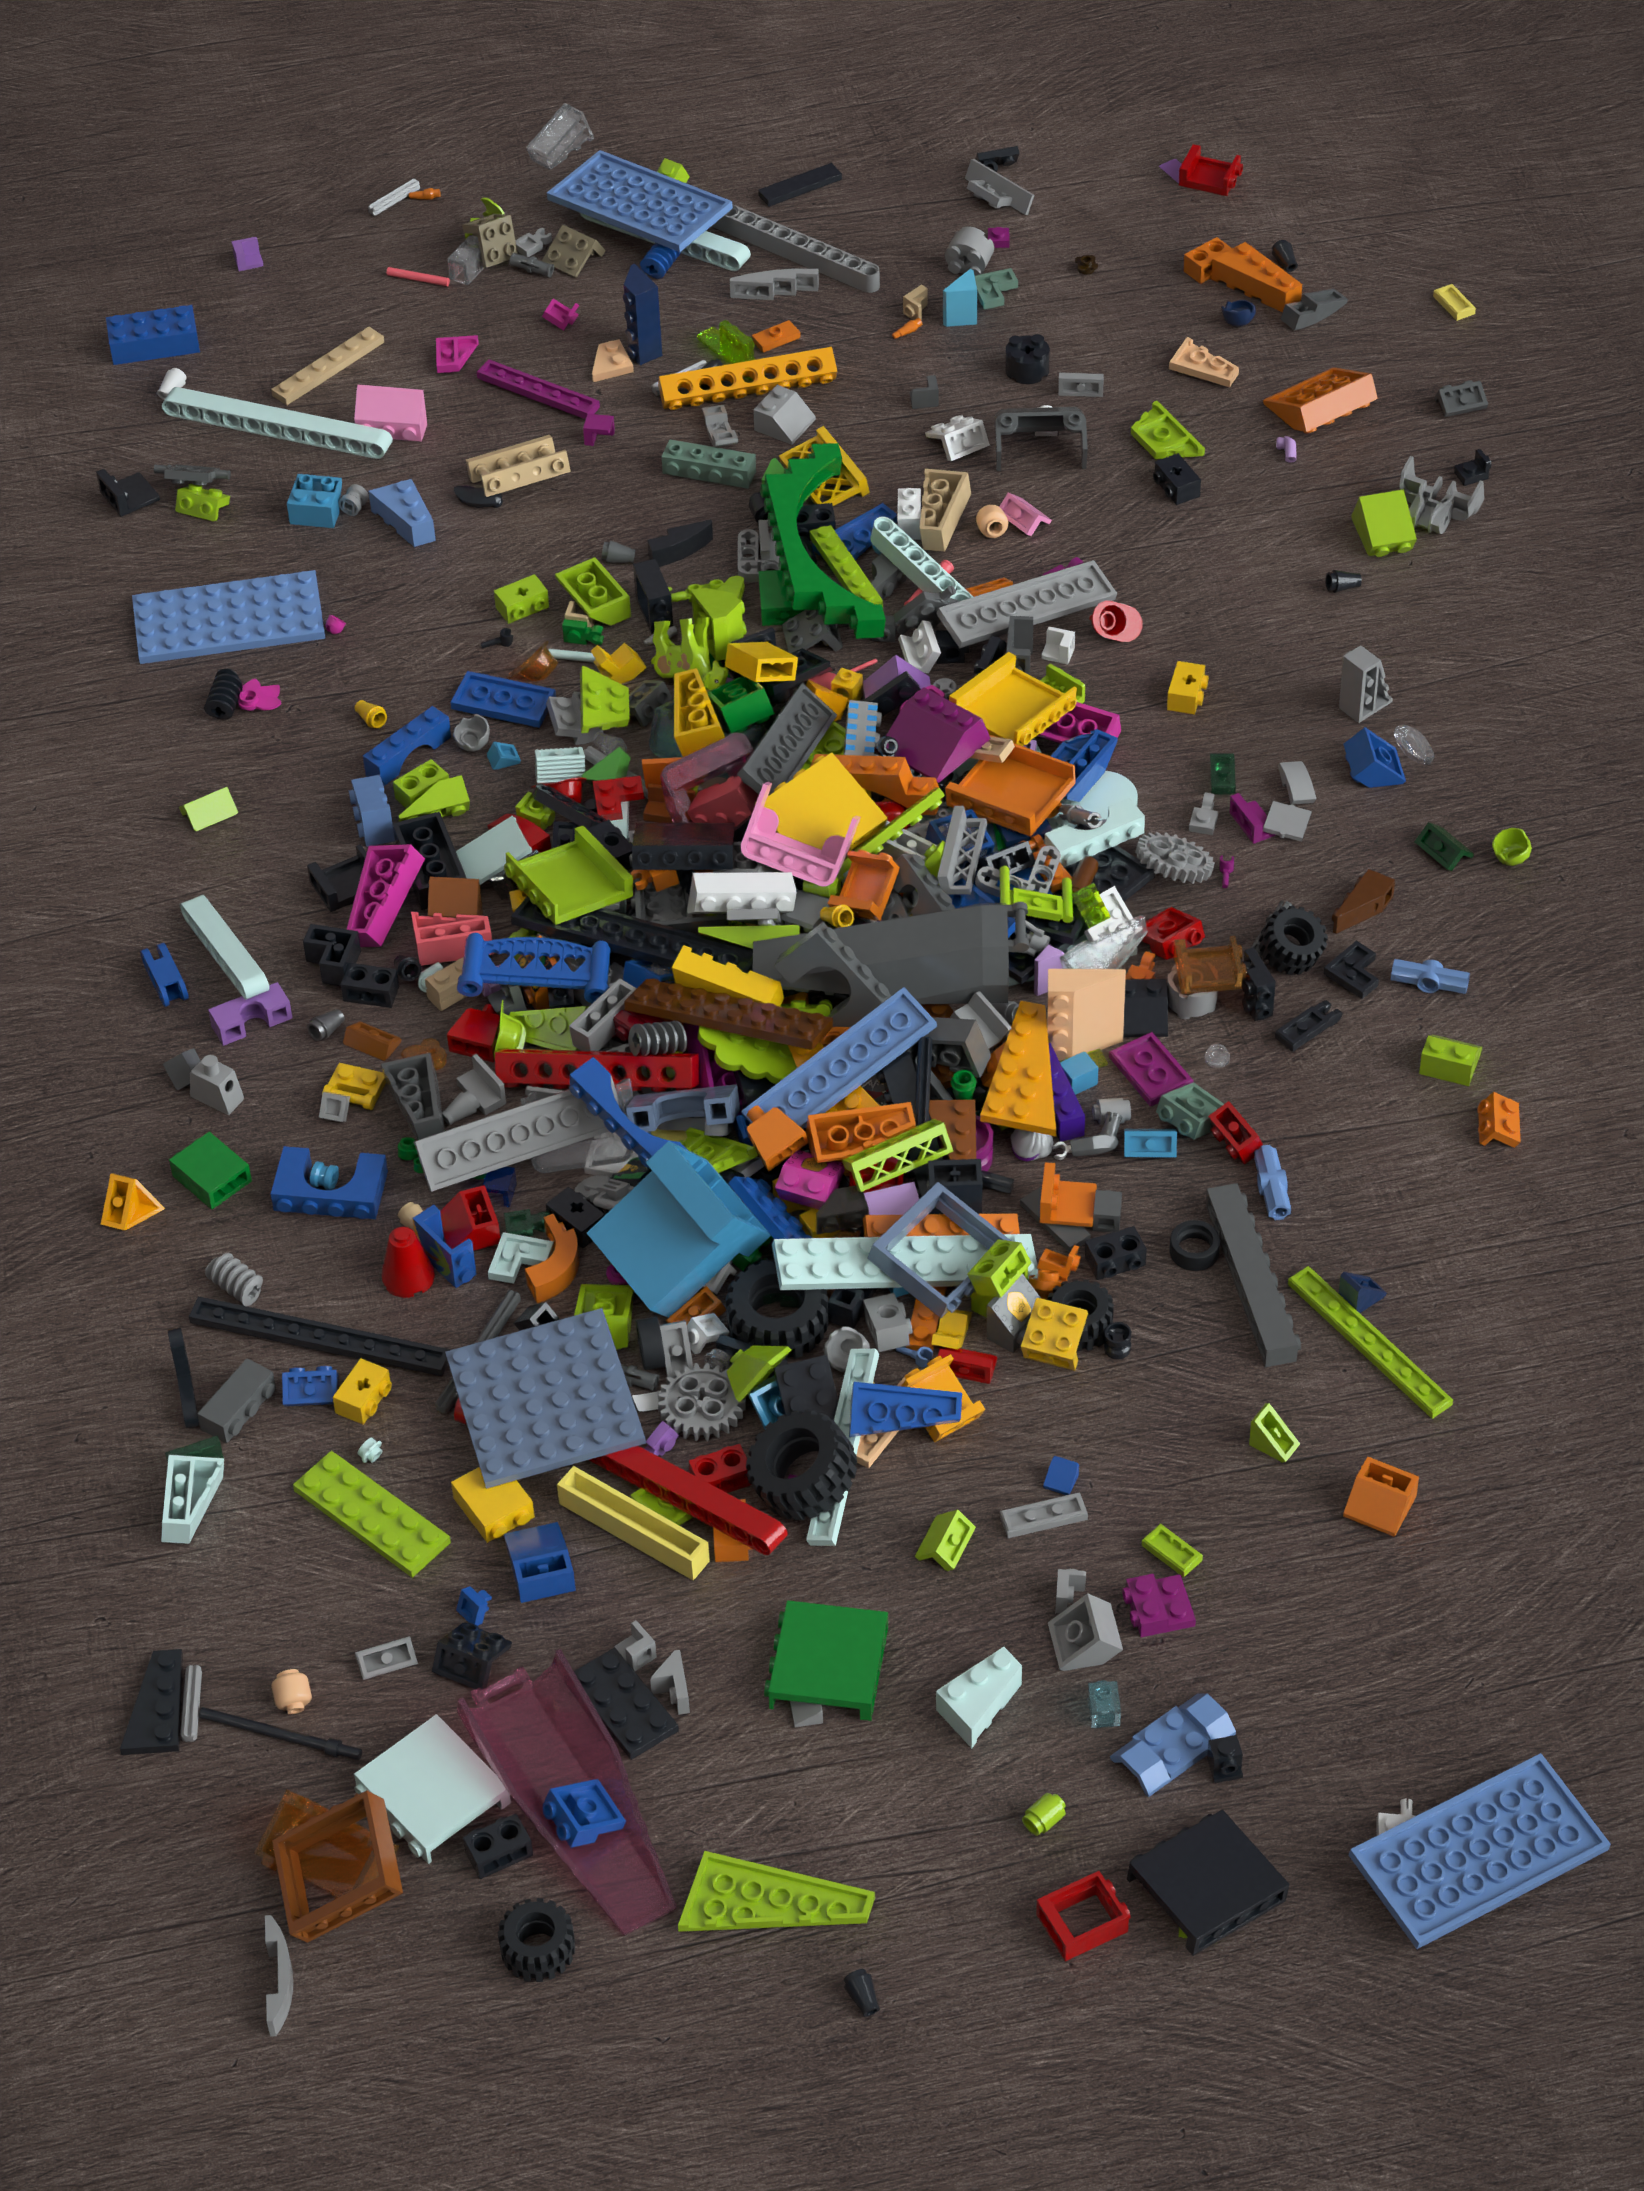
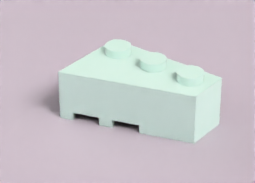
[161,1455,224,1544]
[936,1647,1022,1748]

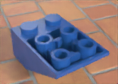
[504,1522,576,1603]

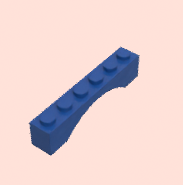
[569,1057,688,1168]

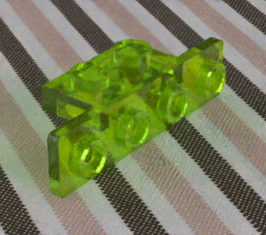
[697,320,756,381]

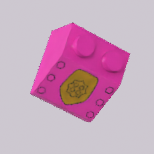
[775,1150,845,1213]

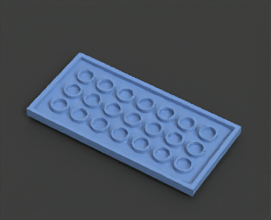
[547,150,733,252]
[132,570,325,664]
[1349,1753,1611,1949]

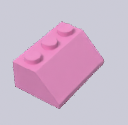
[354,385,427,442]

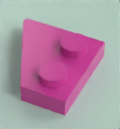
[436,335,479,373]

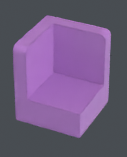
[232,237,263,271]

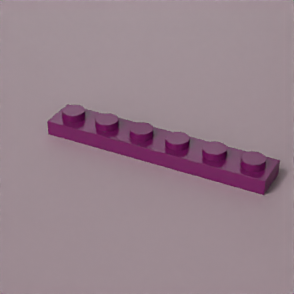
[477,359,600,419]

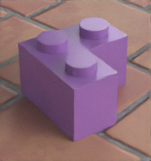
[863,655,931,701]

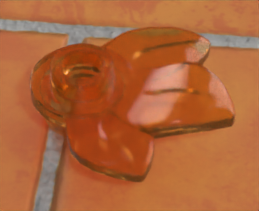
[401,1038,447,1070]

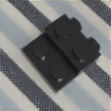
[1240,947,1276,1021]

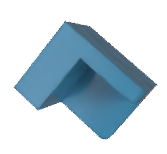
[1060,1052,1098,1095]

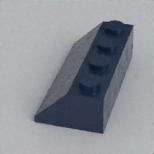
[623,264,663,365]

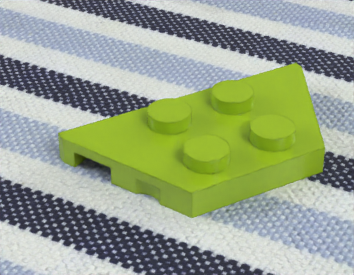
[1131,401,1205,459]
[580,666,630,733]
[679,1127,758,1173]

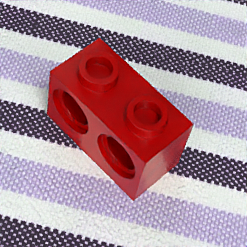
[688,1444,751,1493]

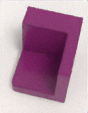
[583,414,615,446]

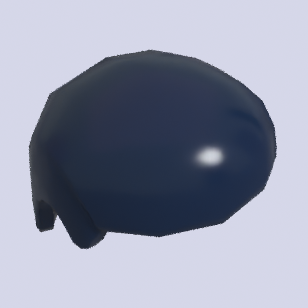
[1221,300,1256,327]

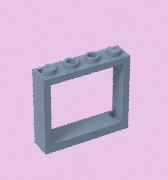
[867,1182,1011,1318]

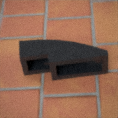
[647,519,713,567]

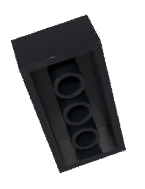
[393,811,466,910]

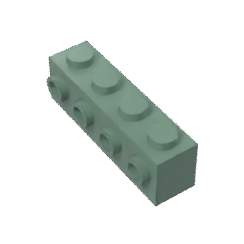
[661,439,756,489]

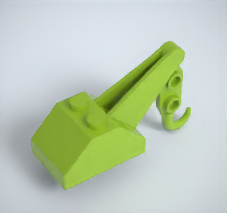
[668,576,747,661]

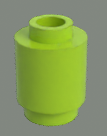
[1022,1793,1066,1836]

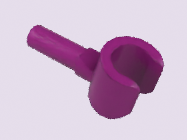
[1219,855,1234,888]

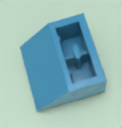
[287,474,342,528]

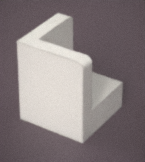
[1041,627,1075,664]

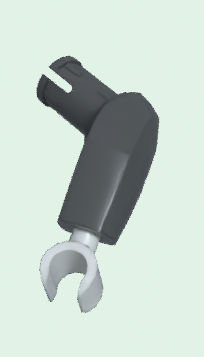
[1053,1112,1123,1160]

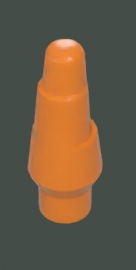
[409,188,441,200]
[892,318,923,339]

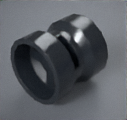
[1104,1322,1132,1360]

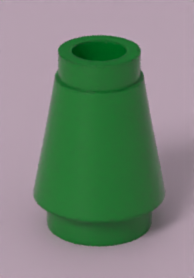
[951,1070,977,1100]

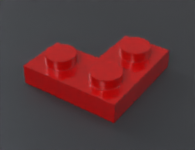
[593,775,644,821]

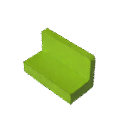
[179,787,238,831]
[915,1509,976,1571]

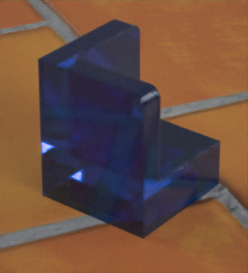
[483,1167,517,1207]

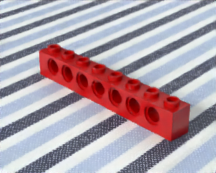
[495,1049,699,1092]

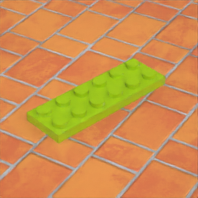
[293,1450,451,1578]

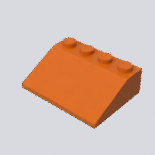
[1263,367,1378,433]

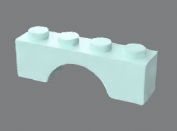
[1045,798,1145,867]

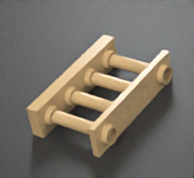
[466,435,571,497]

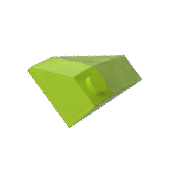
[698,925,800,949]

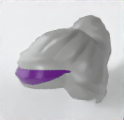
[1011,1129,1054,1162]

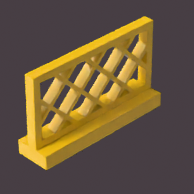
[779,426,870,506]

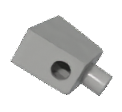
[190,1055,244,1115]

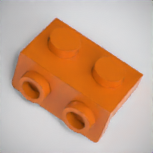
[1477,1092,1521,1148]

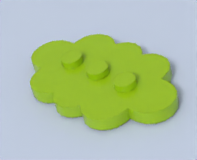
[698,1026,797,1084]

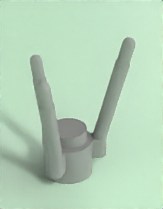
[1013,917,1050,957]

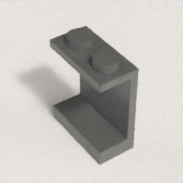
[1006,616,1033,675]

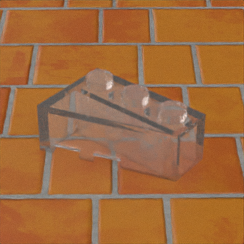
[526,103,595,170]

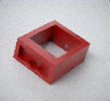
[1036,1871,1131,1961]

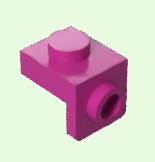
[542,298,579,331]

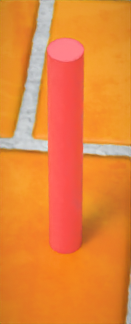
[386,267,450,287]

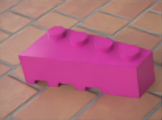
[347,844,425,947]

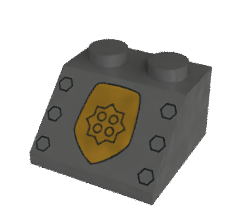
[987,1274,1041,1353]

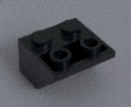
[926,1159,983,1214]

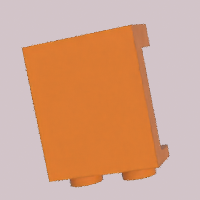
[827,850,900,921]

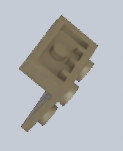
[462,214,518,267]
[542,225,606,278]

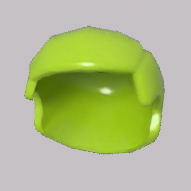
[1492,828,1532,866]

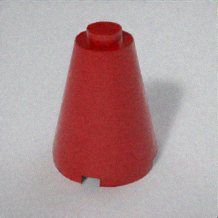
[381,1227,435,1298]

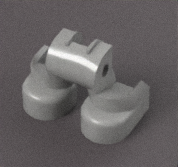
[1400,456,1484,534]

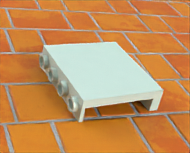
[354,1714,511,1864]

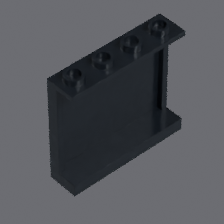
[632,823,735,870]
[1127,1809,1290,1956]

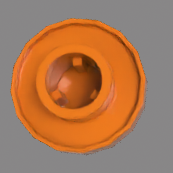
[1028,1270,1067,1299]

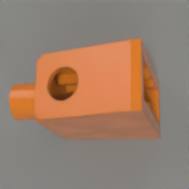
[746,1105,809,1172]

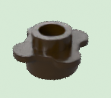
[1075,255,1098,275]

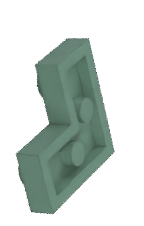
[975,268,1018,309]

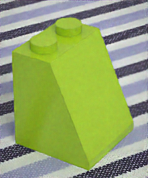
[1351,489,1417,557]

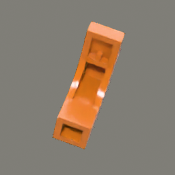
[525,1214,579,1304]

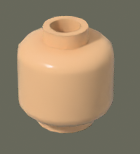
[976,505,1008,538]
[271,1669,312,1714]

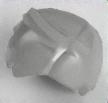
[823,1327,870,1372]

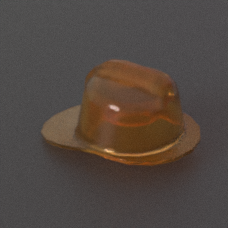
[506,640,558,681]

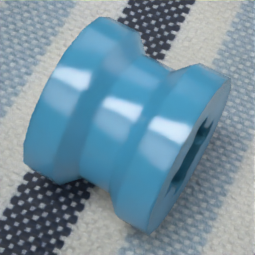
[310,1161,339,1190]

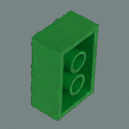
[707,676,775,734]

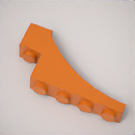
[810,754,942,815]

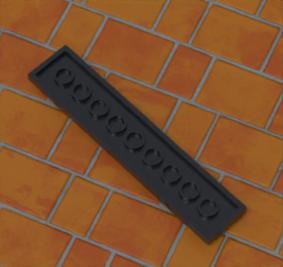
[511,896,753,973]

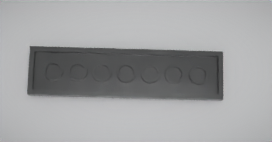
[737,683,837,796]

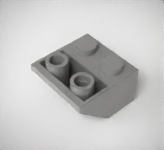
[781,890,830,932]

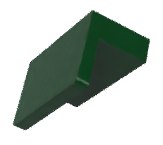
[1414,822,1475,871]

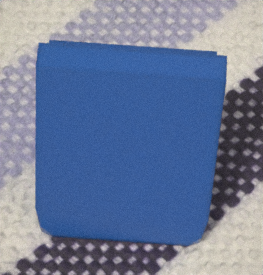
[1043,1456,1079,1495]

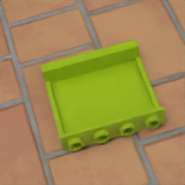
[504,826,633,925]

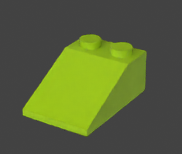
[574,1284,634,1350]

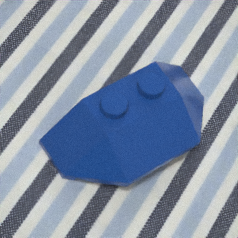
[1051,729,1118,802]

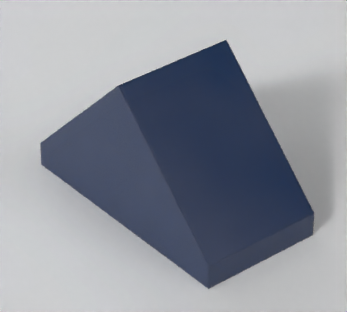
[1339,1272,1387,1313]

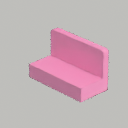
[999,492,1052,536]

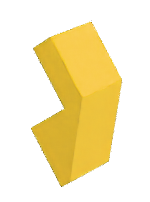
[931,1309,972,1350]

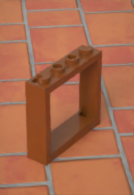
[272,1790,403,1943]

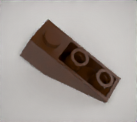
[1331,869,1395,934]

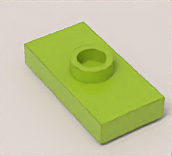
[1142,1523,1203,1577]

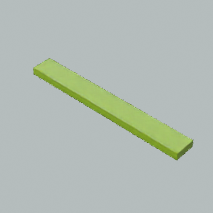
[1288,1266,1453,1419]

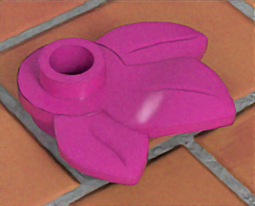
[238,679,281,710]

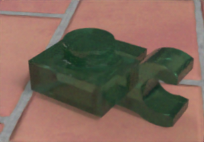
[504,1209,549,1237]

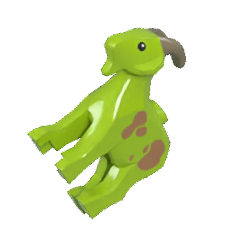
[651,617,729,692]

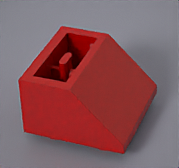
[440,1185,501,1251]

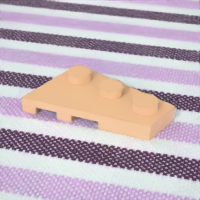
[1169,337,1239,387]

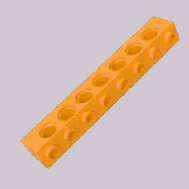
[658,347,837,410]

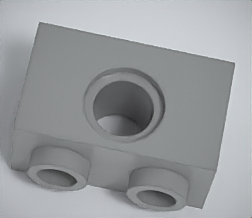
[863,1293,913,1352]

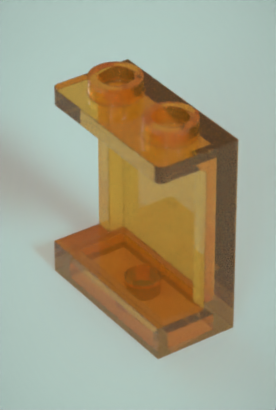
[1174,936,1246,994]

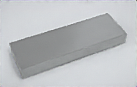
[1000,1492,1088,1538]

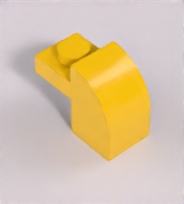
[591,643,647,684]

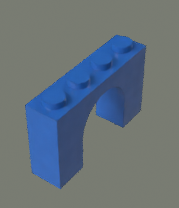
[271,1146,388,1219]

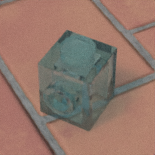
[1088,1680,1121,1728]

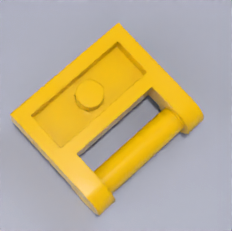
[322,1063,386,1110]

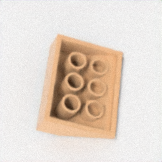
[1047,969,1126,1061]

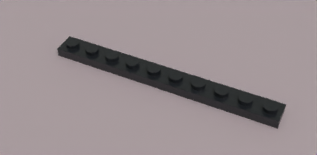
[189,1296,450,1376]

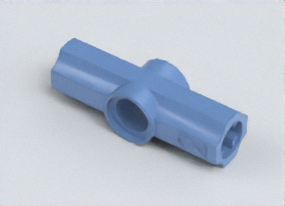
[1391,959,1470,994]
[1254,1145,1291,1220]

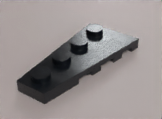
[120,1649,183,1755]

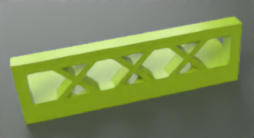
[842,1119,953,1192]

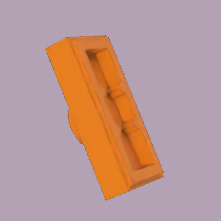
[752,320,801,353]

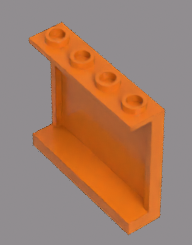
[945,735,1076,837]

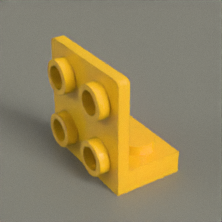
[1021,1298,1088,1371]

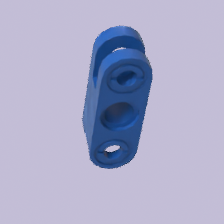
[140,943,189,1007]

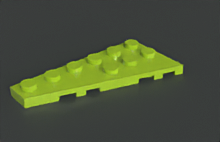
[678,1851,875,1932]

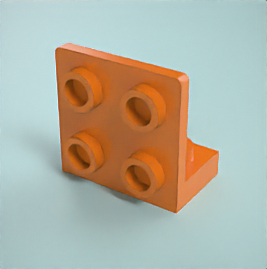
[1040,1162,1097,1227]

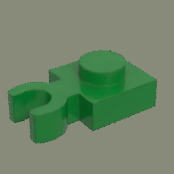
[562,619,604,645]

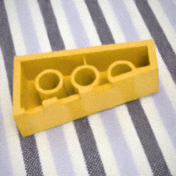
[674,668,729,757]
[672,945,784,1007]

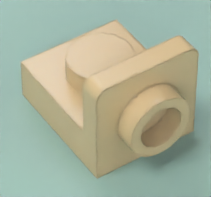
[903,285,928,320]

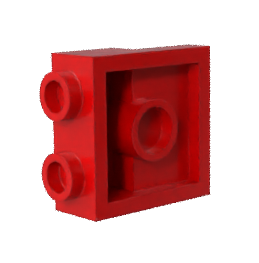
[1134,907,1205,960]

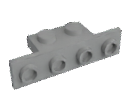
[965,159,1035,215]

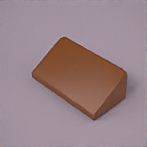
[343,1021,402,1061]

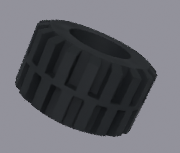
[1258,906,1328,975]
[1047,1279,1114,1351]
[498,1898,575,1982]

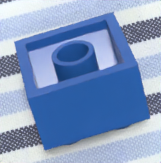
[1343,727,1406,788]

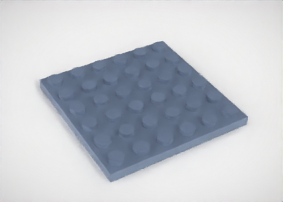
[445,1308,646,1489]

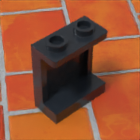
[307,844,367,912]

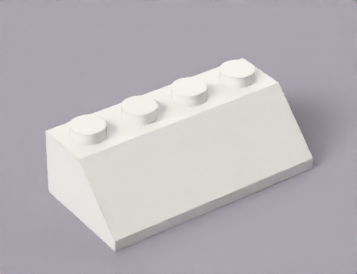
[687,872,797,914]

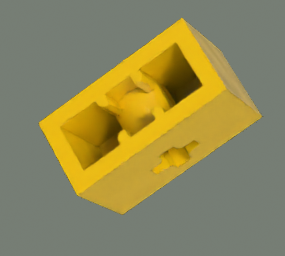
[1167,661,1209,715]
[333,1358,392,1425]

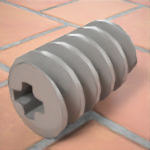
[205,1253,263,1306]

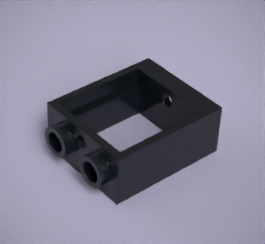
[633,559,673,634]

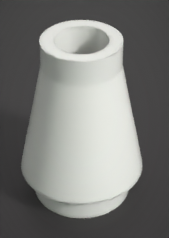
[157,368,187,400]

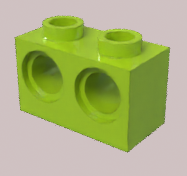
[393,759,449,809]
[967,1239,1032,1298]

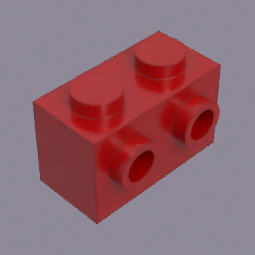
[1208,1101,1263,1165]

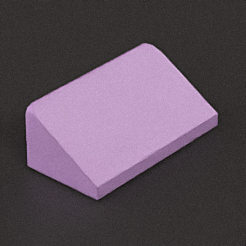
[1034,945,1064,996]

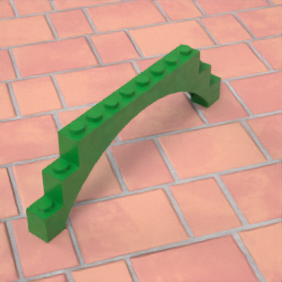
[761,443,886,639]

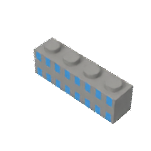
[844,700,882,756]

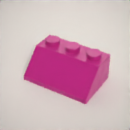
[1037,702,1121,744]

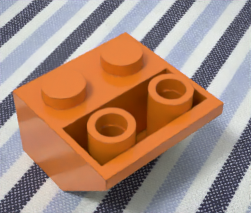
[1343,1456,1419,1537]

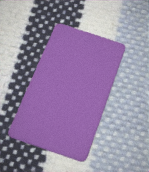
[1159,159,1182,184]

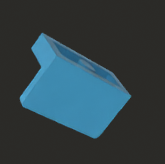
[1124,1129,1177,1157]

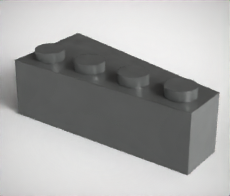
[381,1053,445,1140]

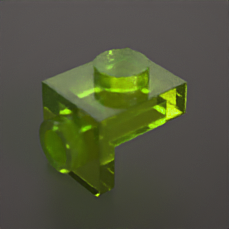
[1072,883,1111,928]

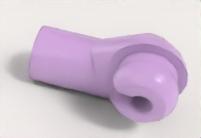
[1276,436,1296,463]

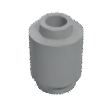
[1092,1098,1131,1125]

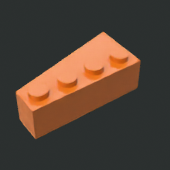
[1211,242,1302,313]

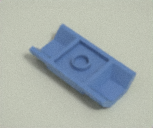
[1110,1693,1236,1797]

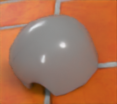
[453,714,490,752]

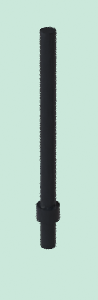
[199,1707,362,1760]

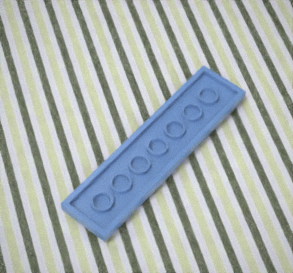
[741,987,937,1129]

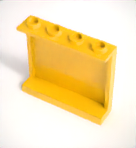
[949,652,1077,746]
[755,753,888,851]

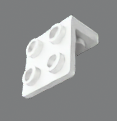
[925,415,990,461]

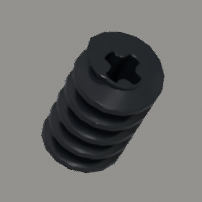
[203,668,243,720]

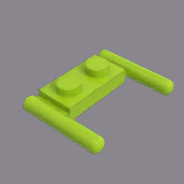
[999,866,1073,923]

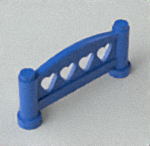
[457,933,610,1004]

